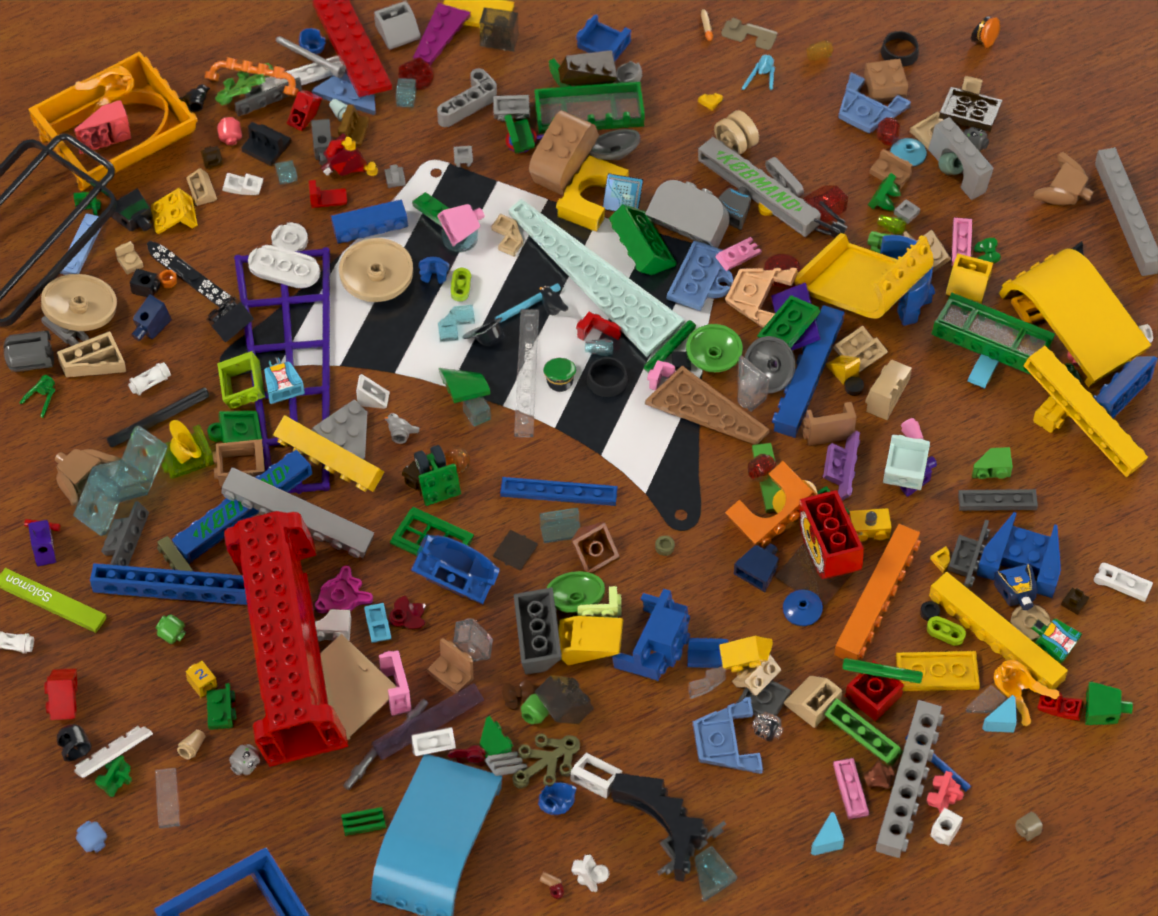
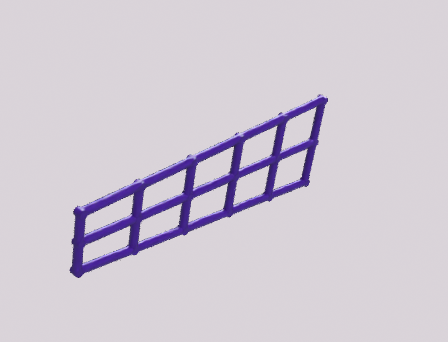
[234,247,330,494]

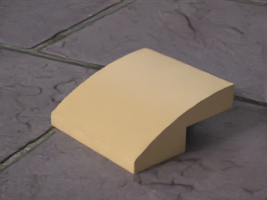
[833,326,888,372]

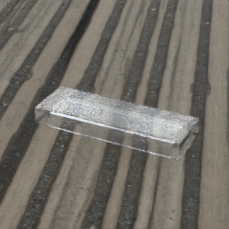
[155,768,180,829]

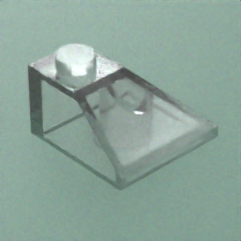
[737,355,769,412]

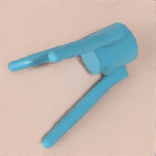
[742,55,775,90]

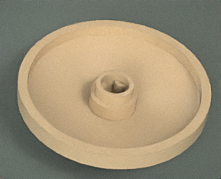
[339,238,413,302]
[41,274,117,331]

